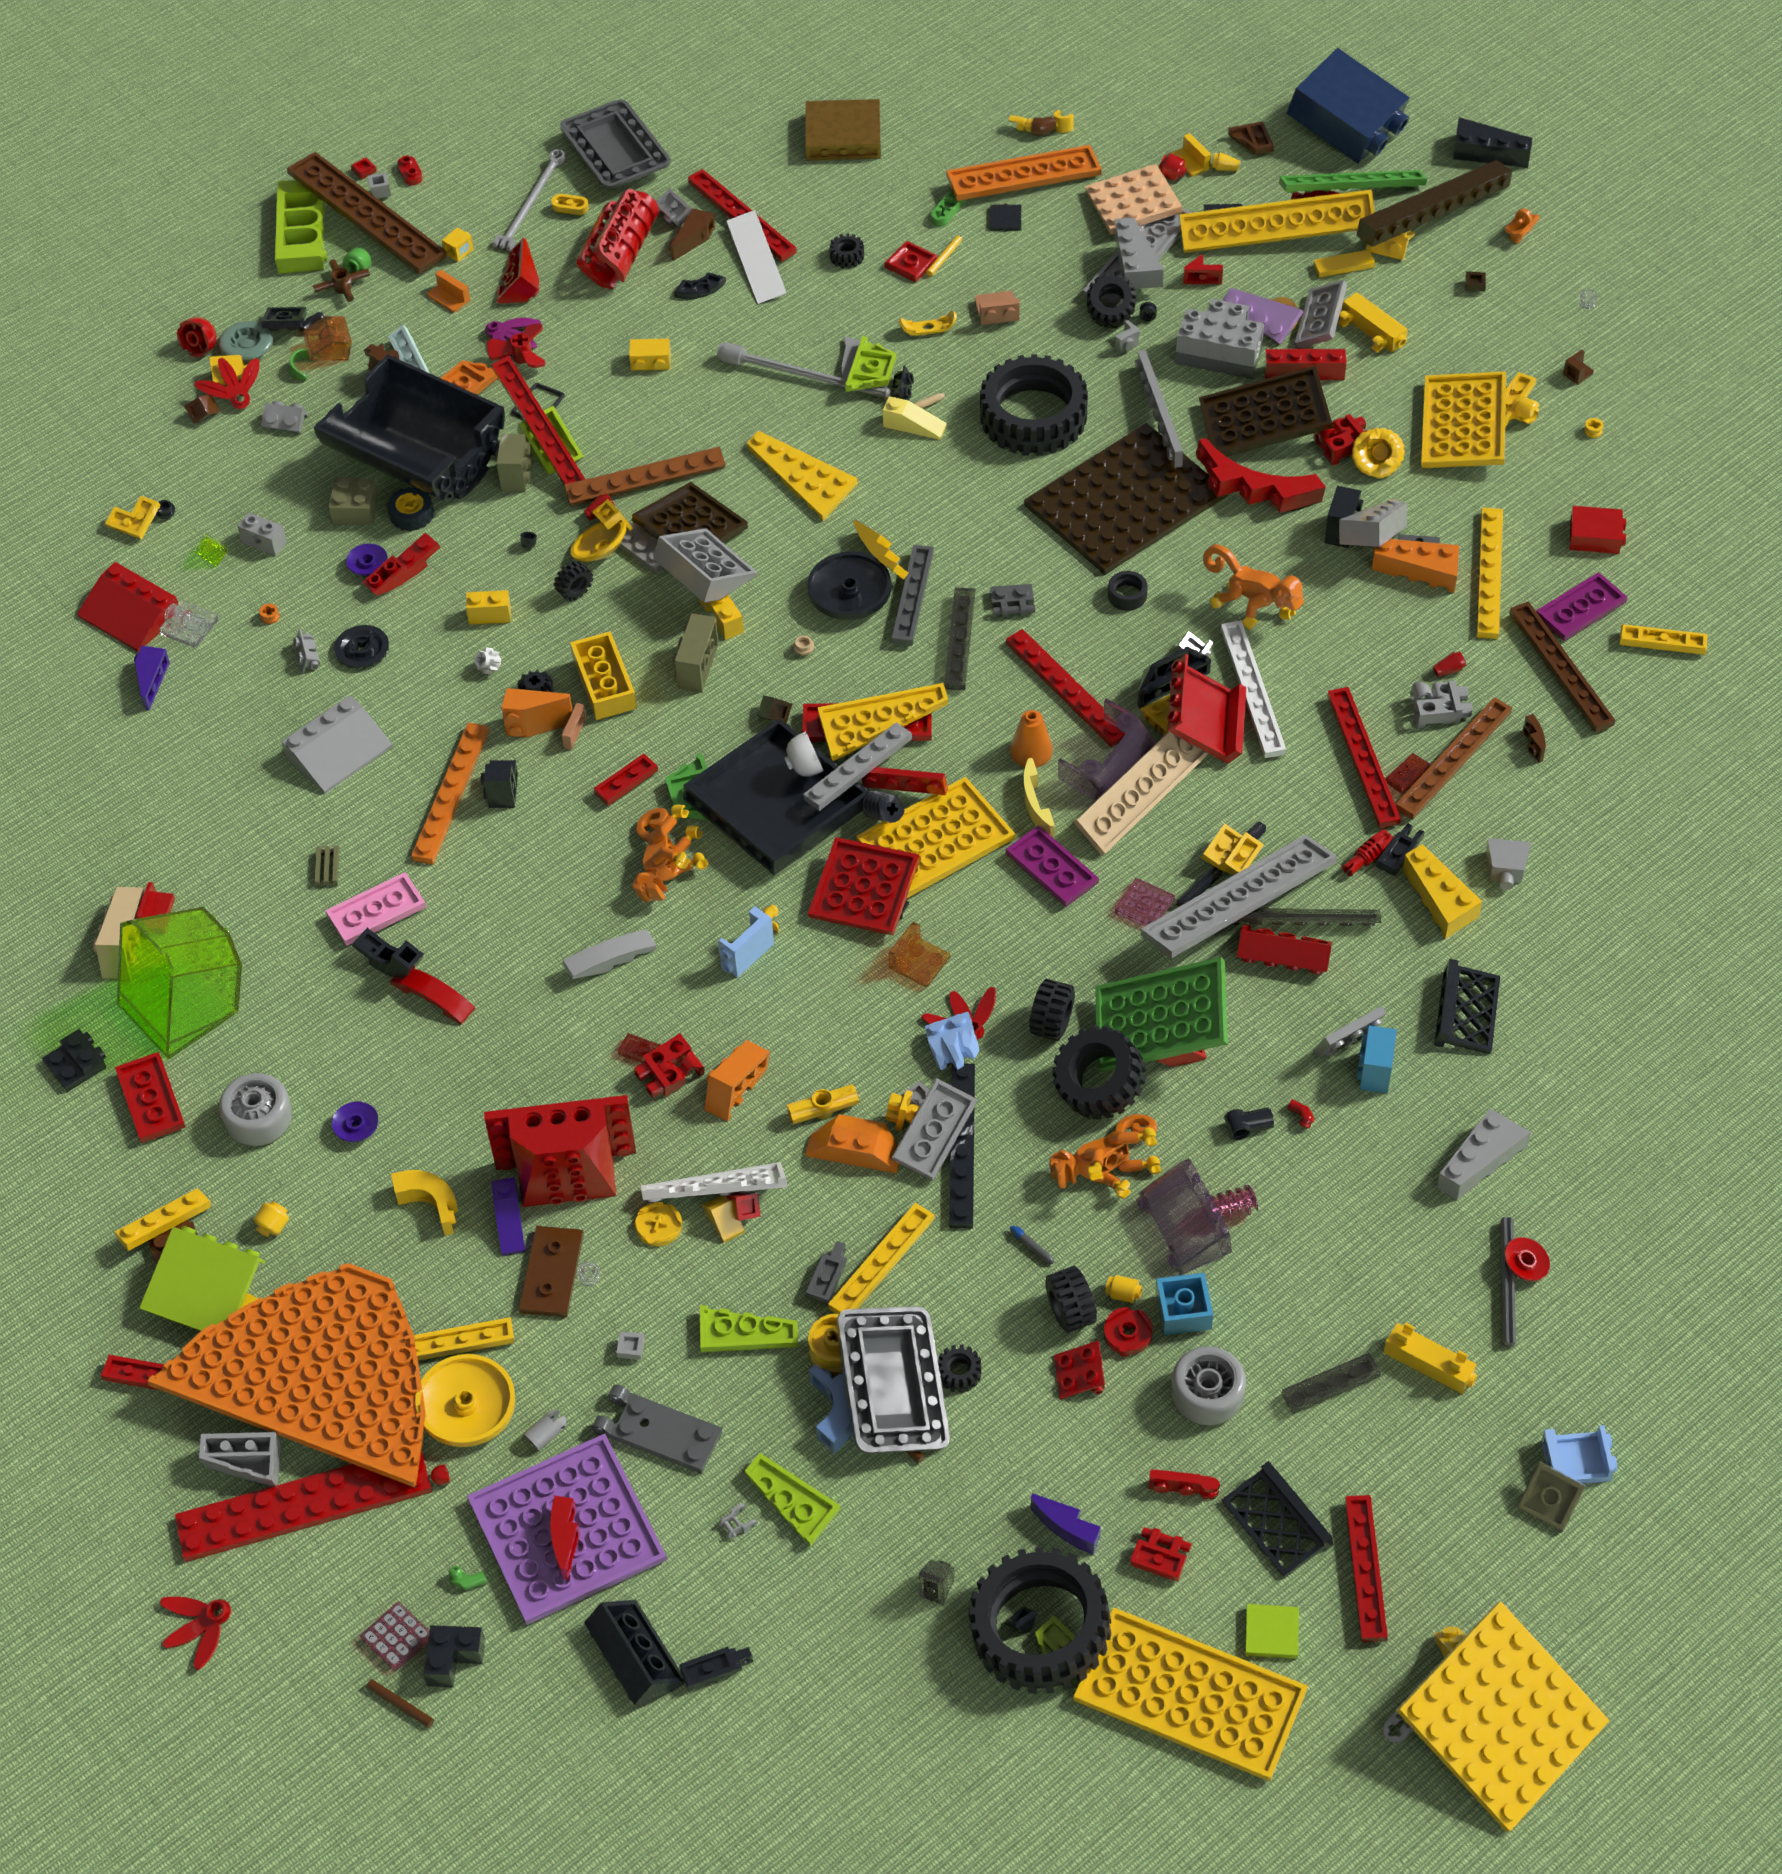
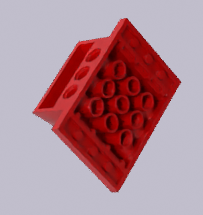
[484,1095,636,1207]

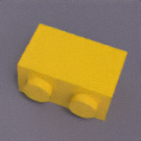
[629,339,671,370]
[466,590,511,625]

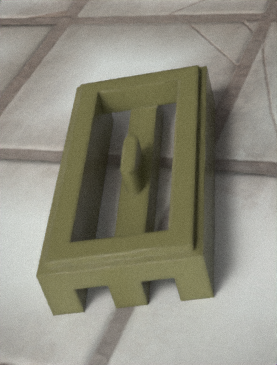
[315,845,340,887]

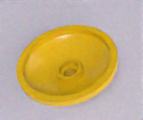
[570,520,626,562]

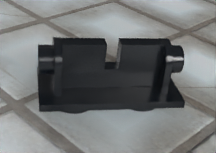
[890,365,914,401]

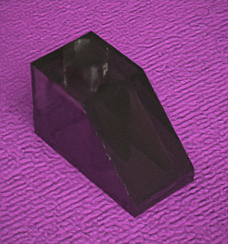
[919,1560,955,1605]

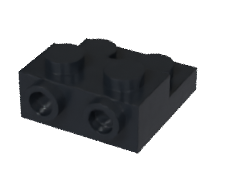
[42,1029,107,1093]

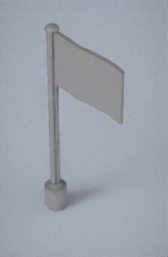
[717,337,891,400]

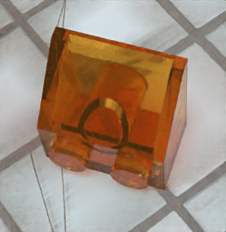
[303,316,352,361]

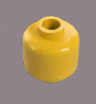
[253,1201,289,1238]

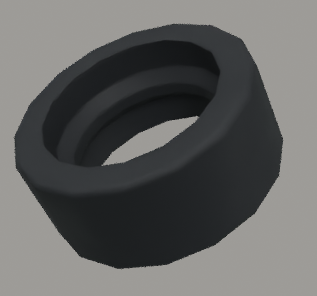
[1108,571,1148,611]

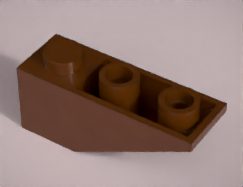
[669,208,715,261]

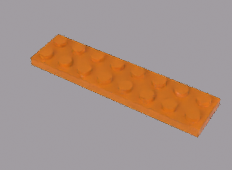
[946,145,1102,201]

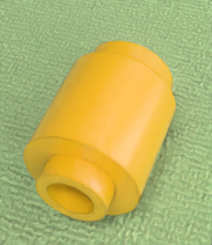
[1105,1275,1143,1304]

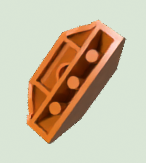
[805,1114,899,1173]

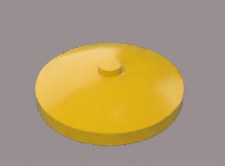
[415,1354,516,1447]

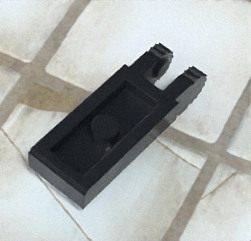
[1376,823,1425,876]

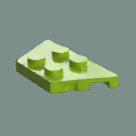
[845,335,897,392]

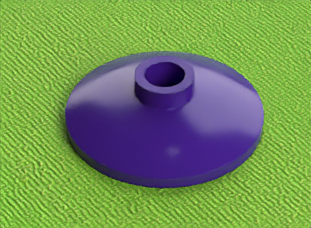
[346,543,388,576]
[332,1101,379,1142]

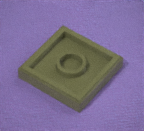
[1517,1461,1586,1532]

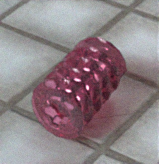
[1205,1185,1258,1226]

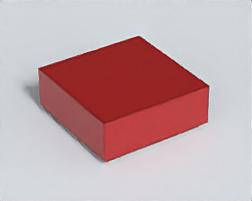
[350,157,377,180]

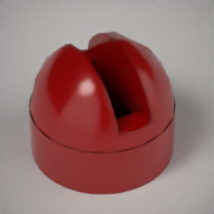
[431,1464,450,1485]

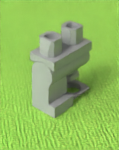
[1410,680,1473,729]

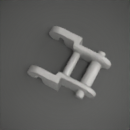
[719,1503,757,1538]

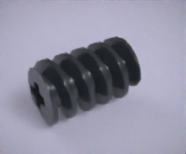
[862,791,905,823]

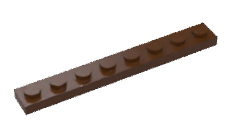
[1509,601,1616,733]

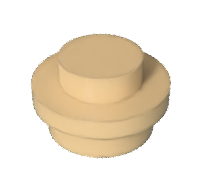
[793,636,814,656]

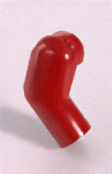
[1287,1099,1315,1129]

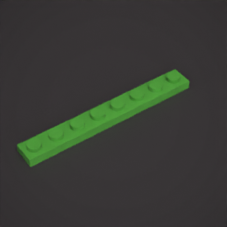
[1279,170,1428,193]

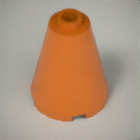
[1010,710,1053,768]

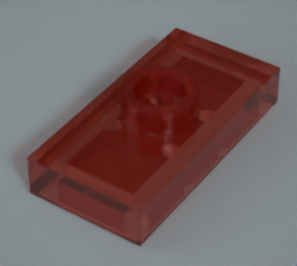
[1386,753,1430,794]
[618,1033,661,1063]

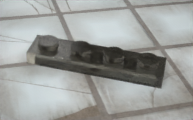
[1281,1353,1381,1414]

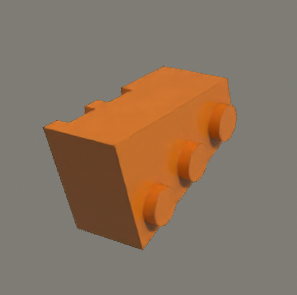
[704,1040,770,1122]

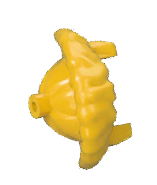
[1352,428,1405,478]

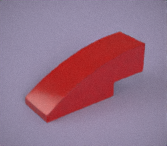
[550,1495,580,1580]

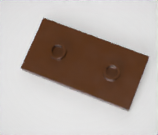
[519,1226,584,1317]

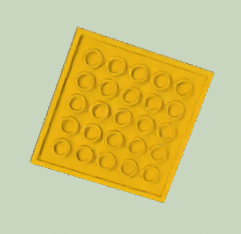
[1396,1601,1610,1832]

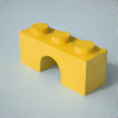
[698,595,744,640]

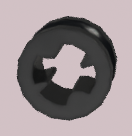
[1139,302,1157,322]

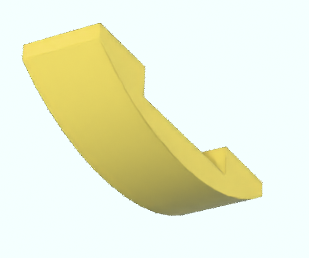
[1024,758,1055,838]

